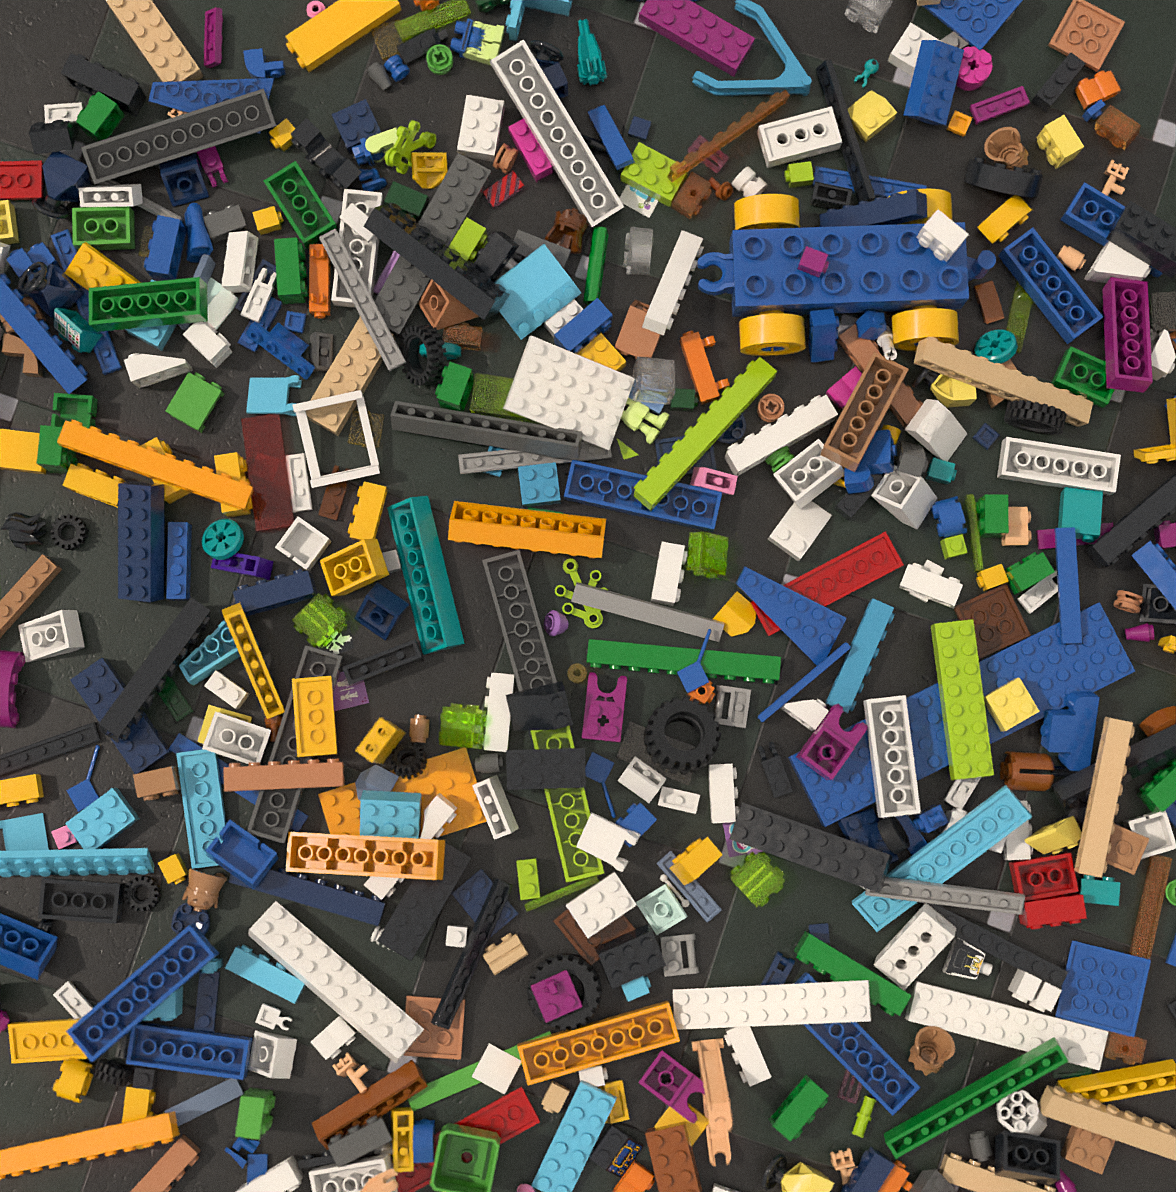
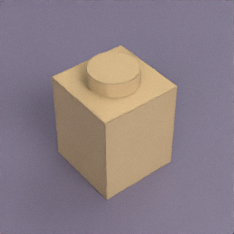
[541,1080,570,1113]

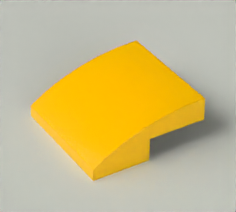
[597,1080,629,1124]
[654,1102,709,1146]

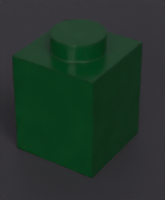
[670,388,698,412]

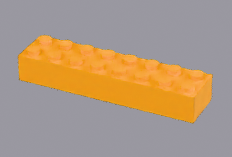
[448,501,606,558]
[286,832,445,880]
[517,1001,680,1085]

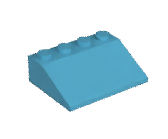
[494,244,581,340]

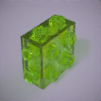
[686,532,729,579]
[292,593,348,648]
[439,703,486,749]
[729,851,785,907]

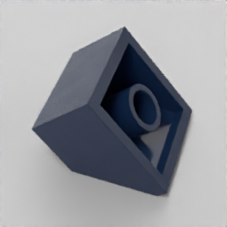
[160,154,209,206]
[354,583,409,641]

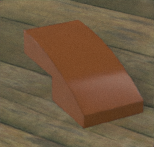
[974,280,1004,324]

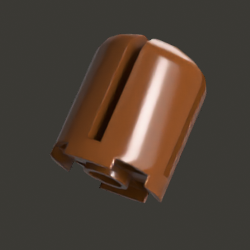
[1000,751,1055,791]

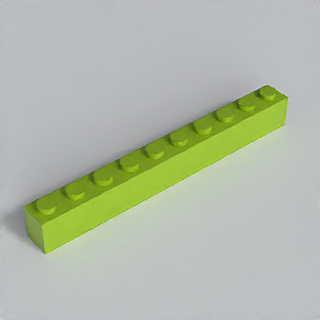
[634,357,777,511]

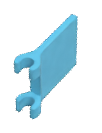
[246,375,302,416]
[0,813,49,851]

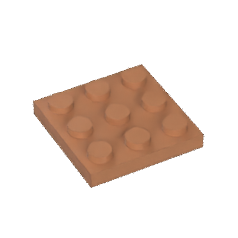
[1048,0,1125,72]
[403,995,466,1060]

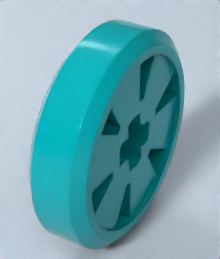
[974,329,1018,364]
[419,342,462,360]
[202,519,244,560]

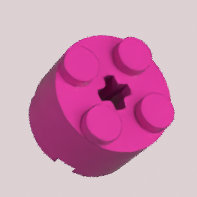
[956,47,992,91]

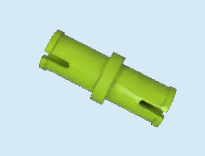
[851,1096,877,1138]

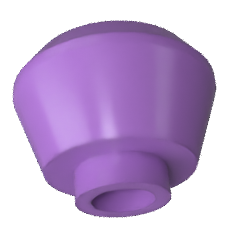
[544,610,568,636]

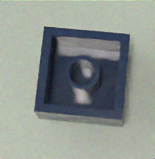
[331,99,382,155]

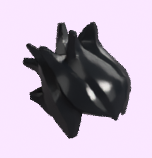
[1,512,47,552]

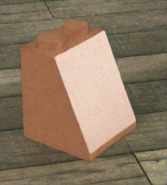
[418,279,479,330]
[614,299,661,363]

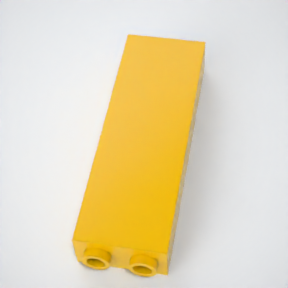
[285,0,401,72]
[0,429,46,475]
[356,718,406,764]

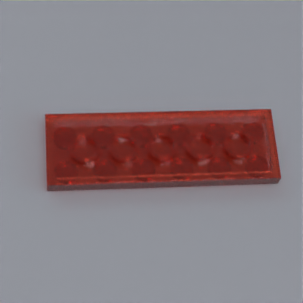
[241,414,294,532]

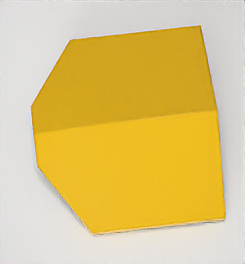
[411,152,448,189]
[713,591,756,637]

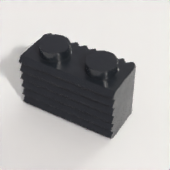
[810,182,852,210]

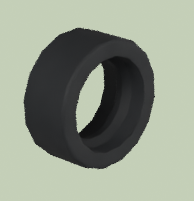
[877,816,910,854]

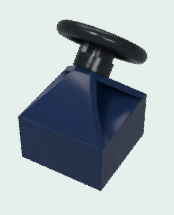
[529,40,568,99]
[32,151,91,219]
[18,262,85,318]

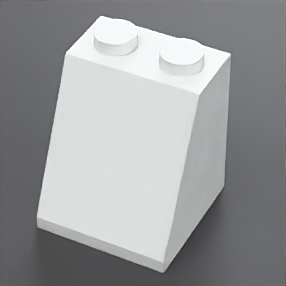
[1084,241,1151,283]
[871,465,937,529]

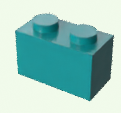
[1076,875,1120,906]

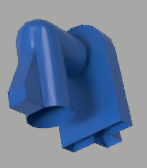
[359,168,387,192]
[224,1137,260,1169]

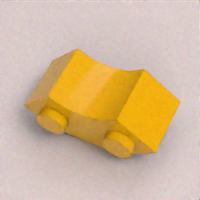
[978,195,1032,244]

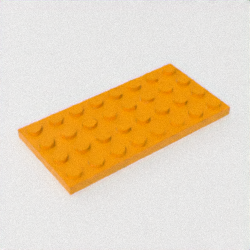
[318,747,487,839]

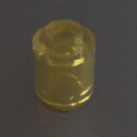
[567,663,587,684]

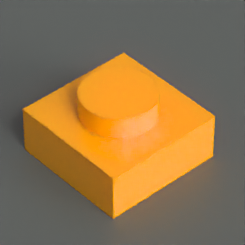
[946,111,972,137]

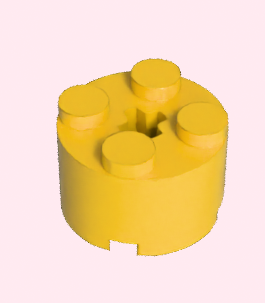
[53,1058,95,1103]

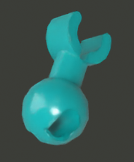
[854,59,879,88]

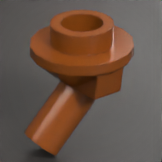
[707,177,733,200]
[264,715,283,742]

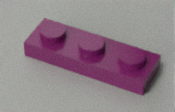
[204,7,223,68]
[969,86,1030,125]

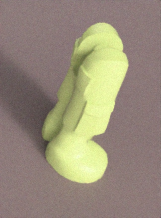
[621,398,670,445]

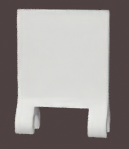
[576,813,640,872]

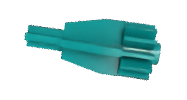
[577,19,607,85]

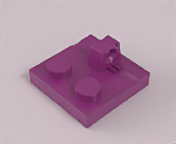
[530,969,582,1023]

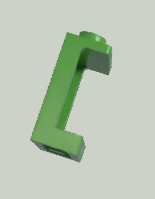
[165,372,224,433]

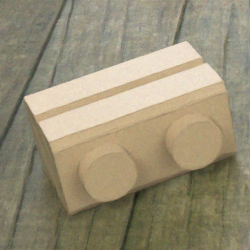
[483,932,528,975]

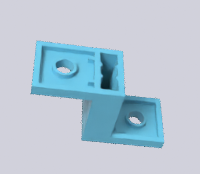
[506,0,572,42]
[142,959,223,1021]

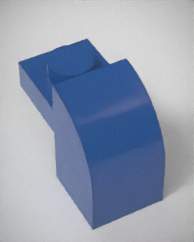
[244,48,286,79]
[413,1119,435,1163]

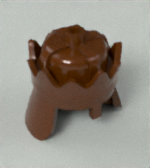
[545,208,589,254]

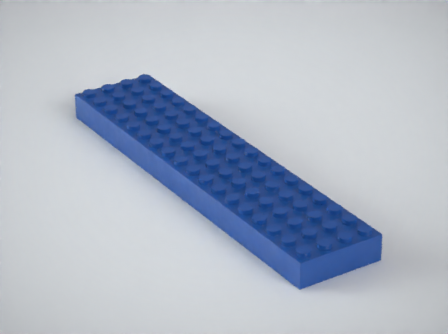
[788,602,1135,827]

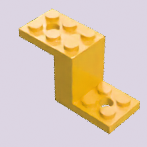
[1134,398,1176,464]

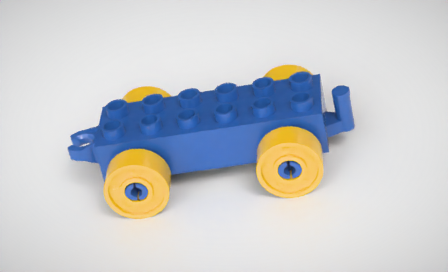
[697,189,996,356]

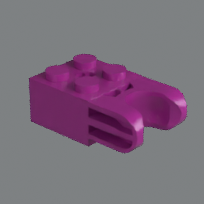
[582,672,627,743]
[796,703,867,780]
[638,1050,705,1123]

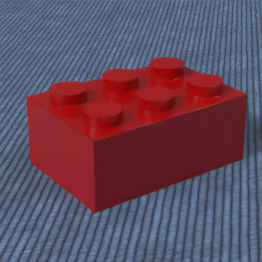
[1009,852,1079,901]
[1019,893,1087,929]

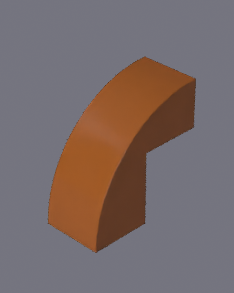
[1139,706,1176,737]

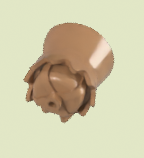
[984,127,1029,169]
[182,869,228,912]
[909,1026,955,1076]

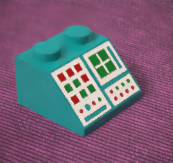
[54,308,103,353]

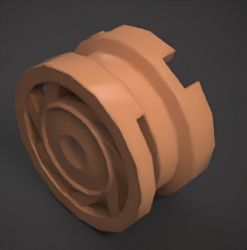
[493,143,518,174]
[757,394,784,422]
[1113,590,1144,614]

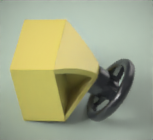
[912,368,977,407]
[762,1154,834,1192]

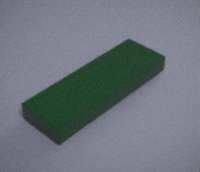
[158,677,194,722]

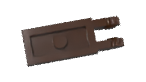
[318,465,351,521]

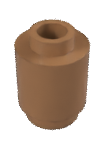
[409,715,430,743]

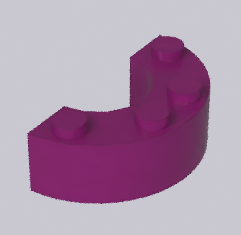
[0,650,25,728]

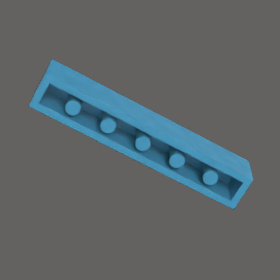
[825,599,895,714]

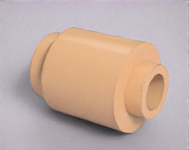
[1057,245,1086,271]

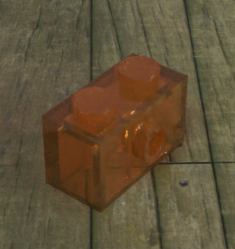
[1094,105,1141,150]
[671,171,712,219]
[443,322,483,351]
[1104,1030,1147,1065]

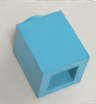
[621,976,651,1002]

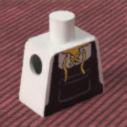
[942,937,992,979]

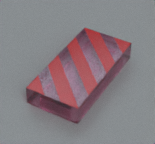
[483,171,524,208]

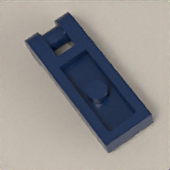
[760,951,795,986]

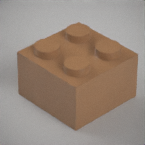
[133,766,181,801]
[1060,1125,1115,1175]

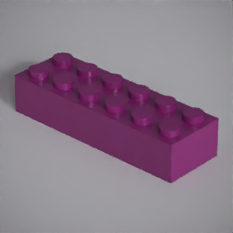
[638,0,755,77]
[1103,277,1153,393]

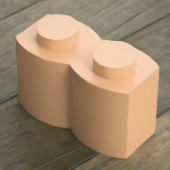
[1001,507,1031,546]

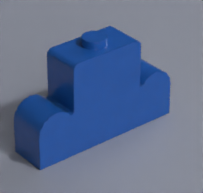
[844,430,897,494]
[1041,691,1099,771]

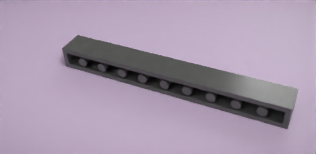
[390,401,582,461]

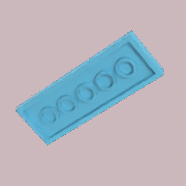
[176,749,226,869]
[531,1080,617,1192]

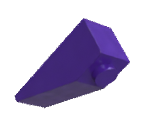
[211,553,274,580]

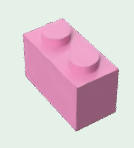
[690,467,738,495]

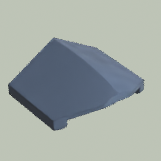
[355,765,399,800]

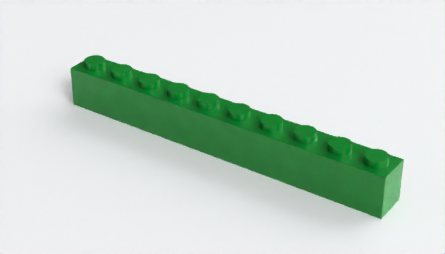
[587,639,781,684]
[884,1037,1068,1159]

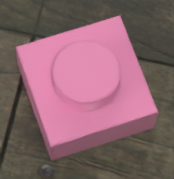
[51,825,78,850]

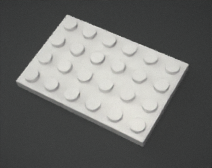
[503,336,635,450]

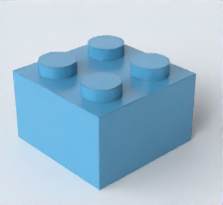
[518,462,561,508]

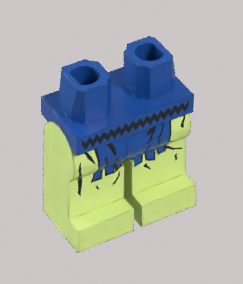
[450,19,504,65]
[352,128,404,167]

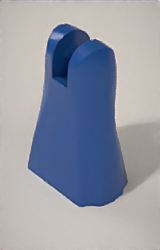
[184,203,213,263]

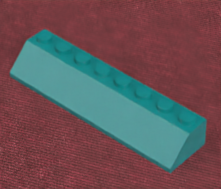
[387,496,464,655]

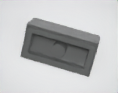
[309,332,333,372]

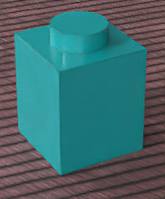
[925,457,957,485]

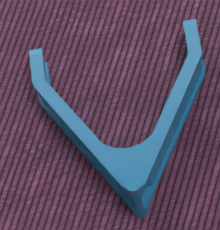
[692,0,812,96]

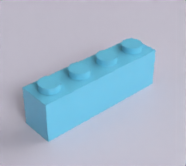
[225,945,305,1004]

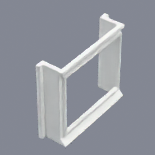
[293,390,380,488]

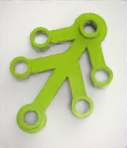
[385,120,436,175]
[555,559,608,628]

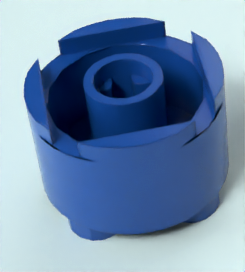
[931,496,967,539]

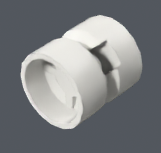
[732,166,768,197]

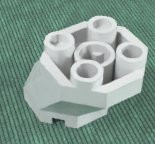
[996,1089,1047,1137]

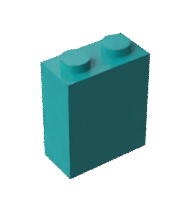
[1058,487,1103,542]

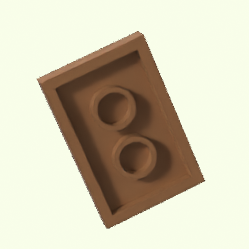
[1105,824,1149,875]

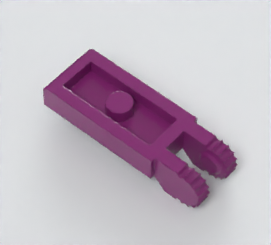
[197,146,228,187]

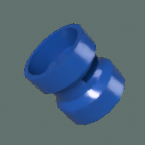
[384,54,410,82]

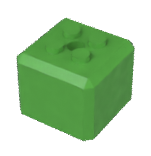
[430,1123,501,1192]

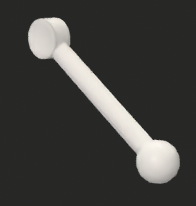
[660,874,689,907]

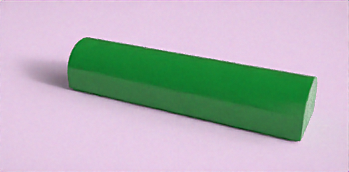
[583,227,609,305]

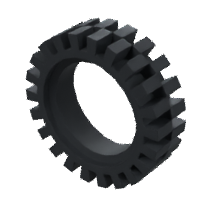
[399,325,447,386]
[1004,400,1067,435]

